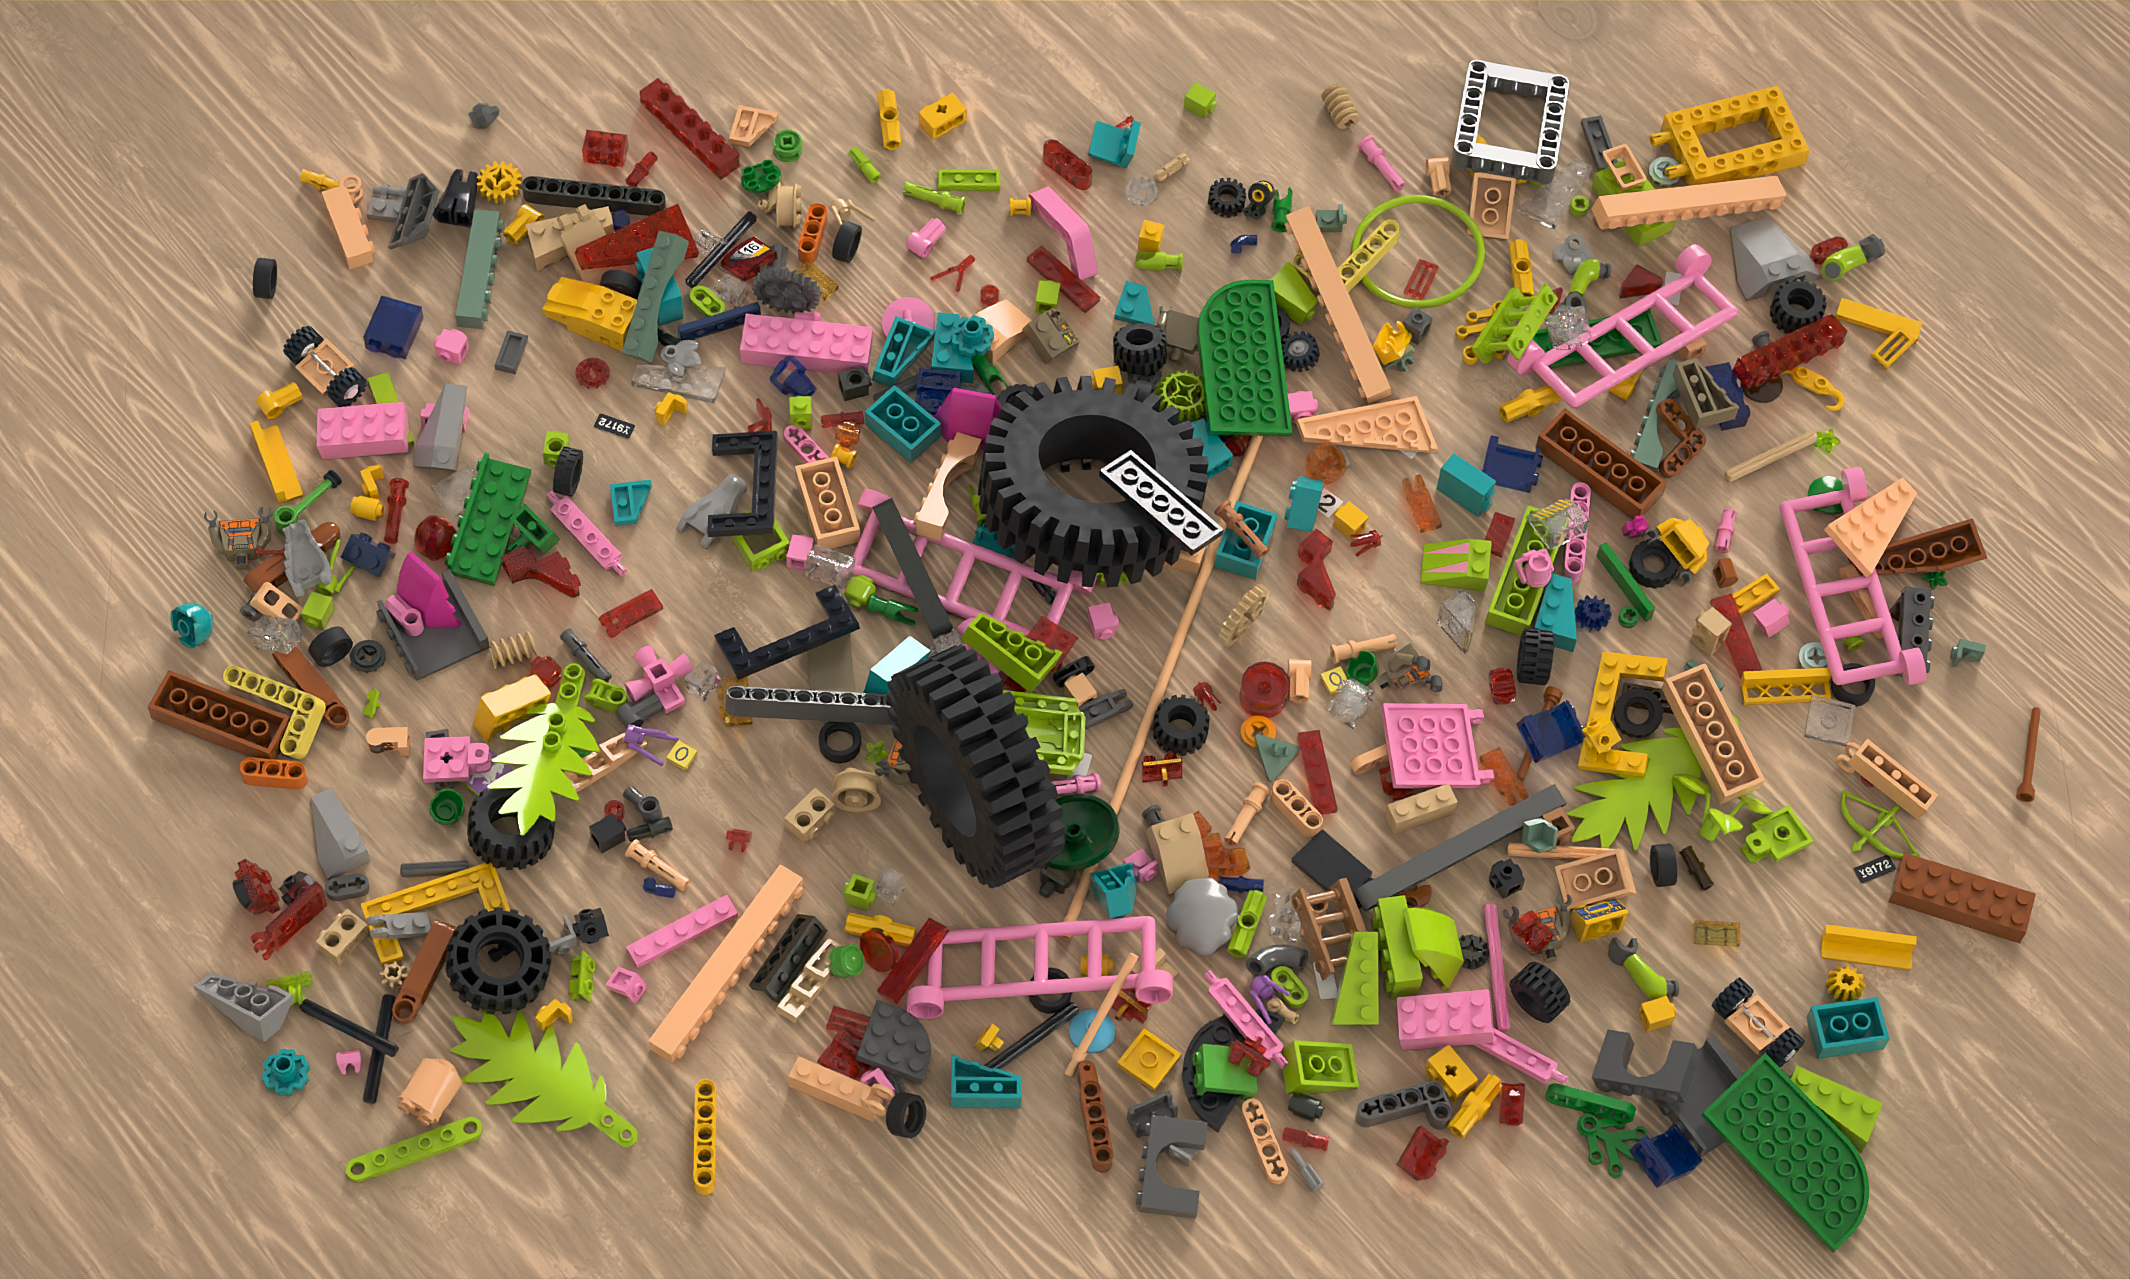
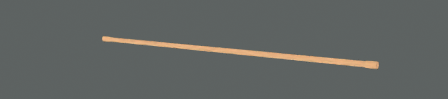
[1058,436,1263,941]

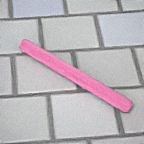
[1484,904,1510,1032]

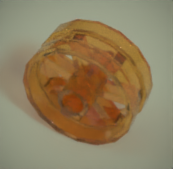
[1305,443,1346,485]

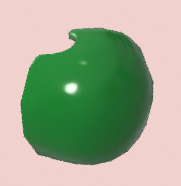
[1346,651,1379,686]
[429,789,464,825]

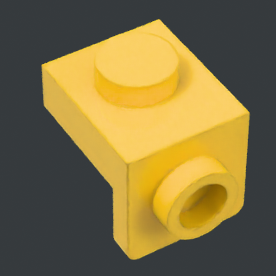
[655,392,688,426]
[360,464,384,500]
[535,999,573,1032]

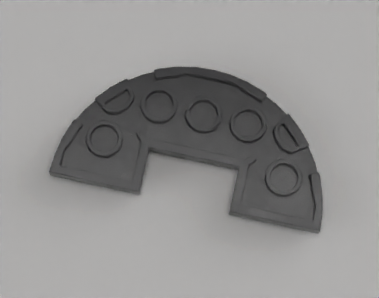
[1182,1009,1285,1133]

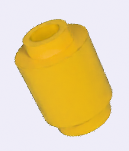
[350,496,384,521]
[1080,953,1114,976]

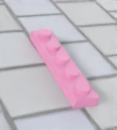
[626,895,738,969]

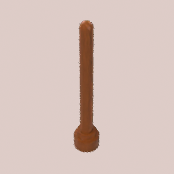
[1516,686,1563,781]
[2016,707,2041,802]

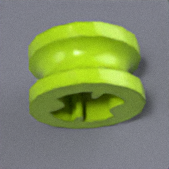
[1570,196,1589,217]
[1843,635,1865,653]
[289,985,303,1006]

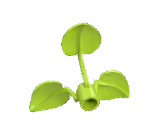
[1672,774,1773,841]

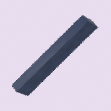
[677,302,761,341]

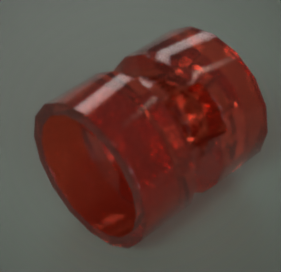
[1511,910,1555,954]

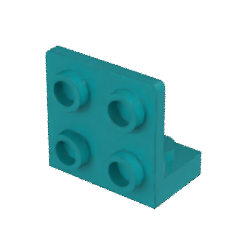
[1088,120,1141,168]

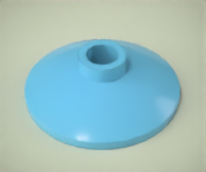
[1069,1009,1115,1053]

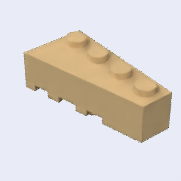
[526,207,614,272]

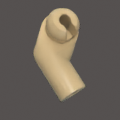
[757,187,778,213]
[1267,998,1299,1024]

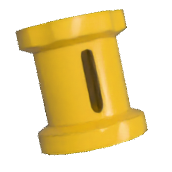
[1009,198,1031,217]
[830,443,858,469]

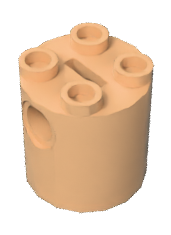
[397,1058,462,1127]

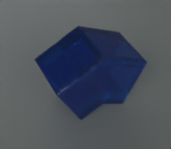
[612,208,630,235]

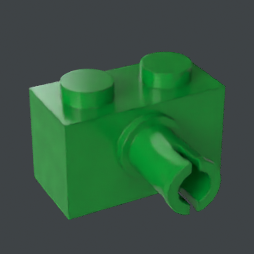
[507,504,560,557]

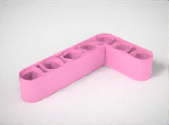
[1028,187,1098,282]

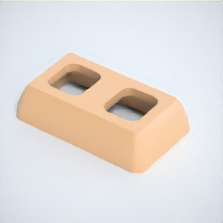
[1603,144,1647,190]
[250,582,304,632]

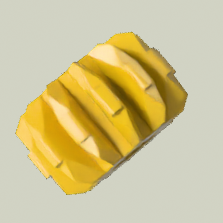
[1825,964,1866,1002]

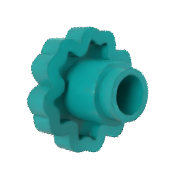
[951,315,994,357]
[262,1049,310,1096]

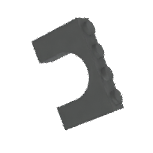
[1592,1029,1700,1103]
[1136,1115,1208,1219]

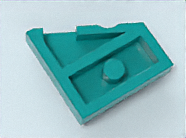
[1114,281,1154,325]
[610,480,652,526]

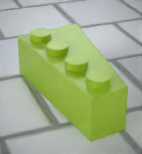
[961,612,1063,693]
[1330,932,1379,1025]
[1790,1065,1883,1153]

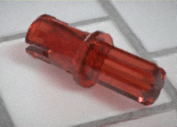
[625,151,658,187]
[820,411,864,428]
[1282,1127,1329,1151]

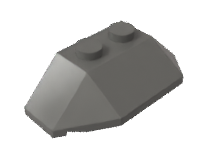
[388,173,440,250]

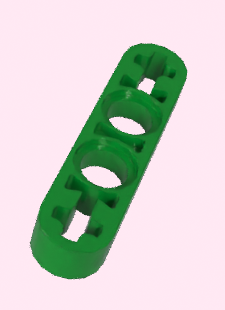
[1545,1083,1636,1123]

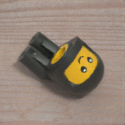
[1243,180,1275,219]

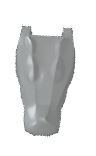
[676,475,747,548]
[283,519,332,598]

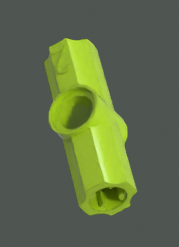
[1227,890,1268,959]

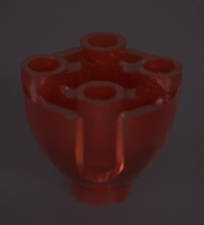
[414,515,457,561]

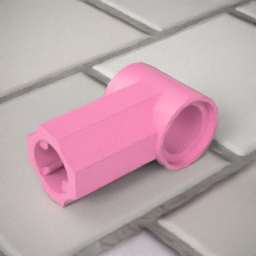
[905,218,946,259]
[384,595,424,637]

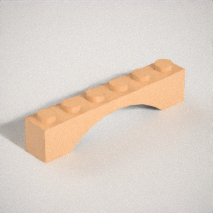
[913,432,982,541]

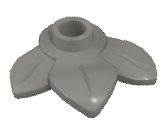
[1552,234,1594,274]
[661,340,701,377]

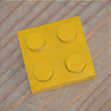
[1117,1028,1182,1092]

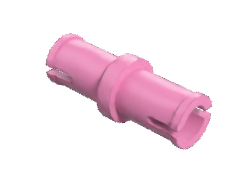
[1715,508,1737,553]

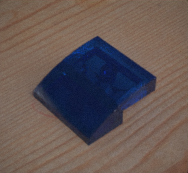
[915,368,962,415]

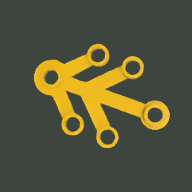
[1455,300,1508,365]

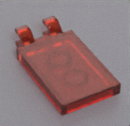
[250,881,327,960]

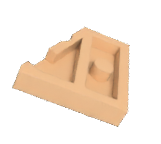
[729,105,778,147]

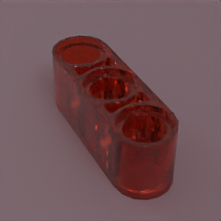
[1042,139,1092,190]

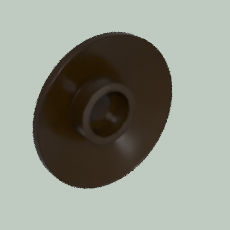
[1740,366,1783,403]

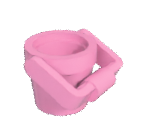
[1514,549,1554,588]

